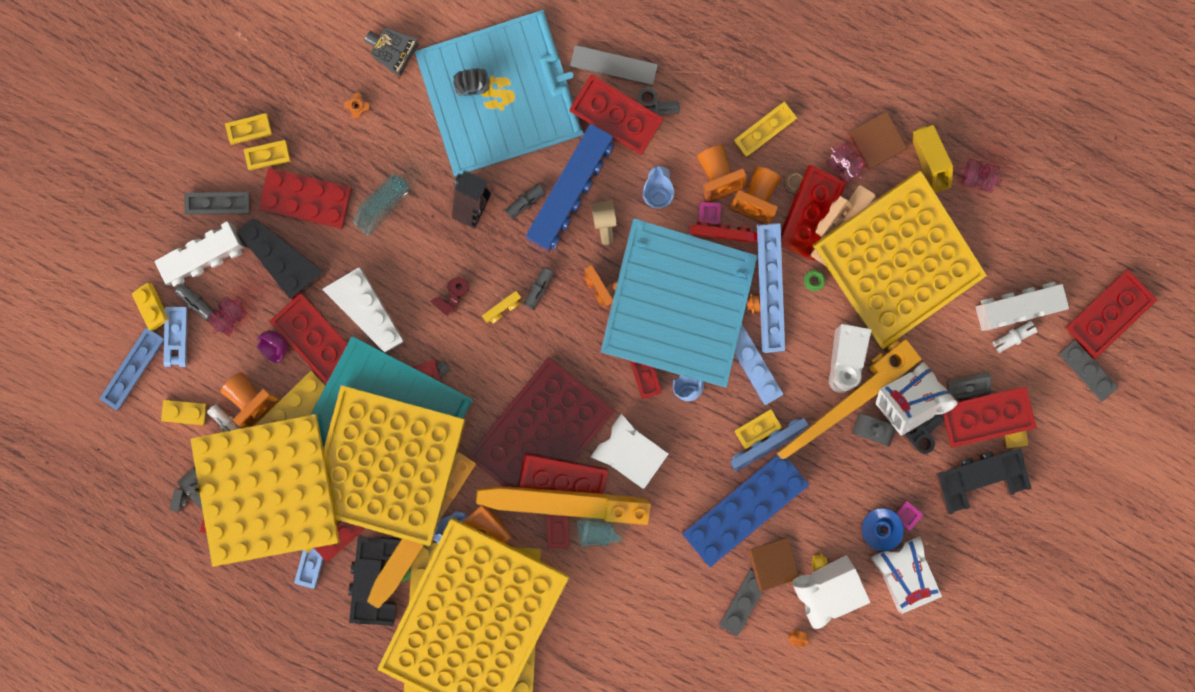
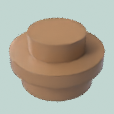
[784,172,803,193]

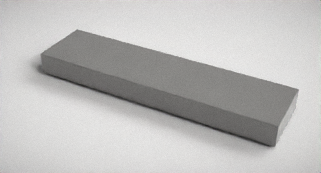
[570,45,658,86]

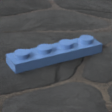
[99,327,164,411]
[730,418,809,473]

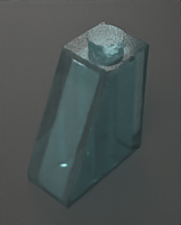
[353,174,409,237]

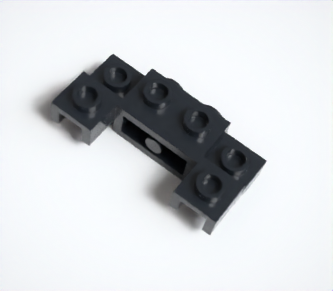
[936,447,1032,514]
[348,536,402,626]

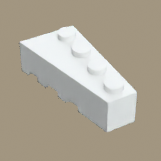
[154,221,247,287]
[322,267,405,353]
[975,282,1069,331]

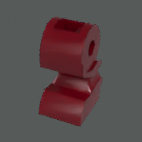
[430,277,469,316]

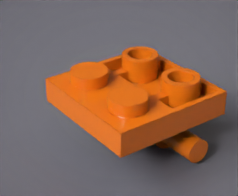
[583,265,618,308]

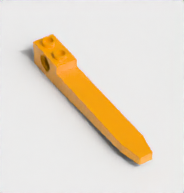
[777,339,922,460]
[367,452,476,608]
[476,486,651,525]

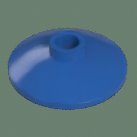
[862,508,904,551]

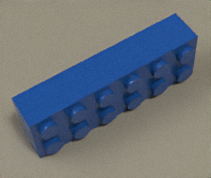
[525,124,614,252]
[681,453,809,567]

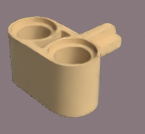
[591,200,617,245]

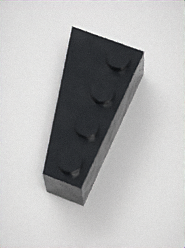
[452,170,493,229]
[237,218,327,300]

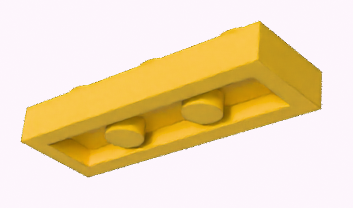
[733,101,797,158]

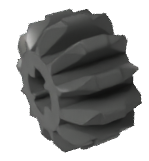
[453,68,490,97]

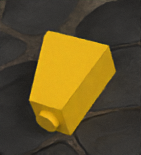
[913,125,953,193]

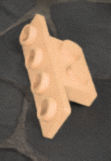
[811,185,877,266]

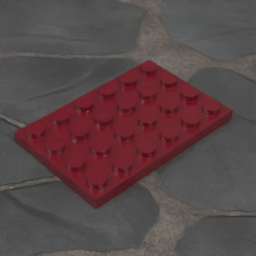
[468,357,615,487]

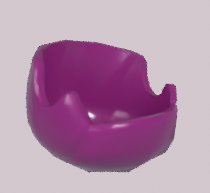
[257,330,288,363]

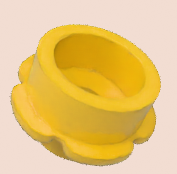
[812,553,828,572]

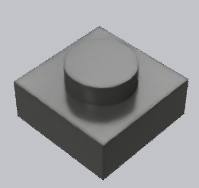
[170,488,189,512]

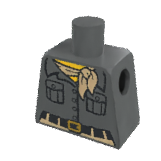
[364,28,419,79]

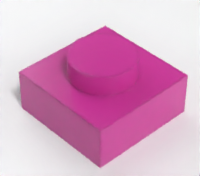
[698,202,721,225]
[896,501,923,531]

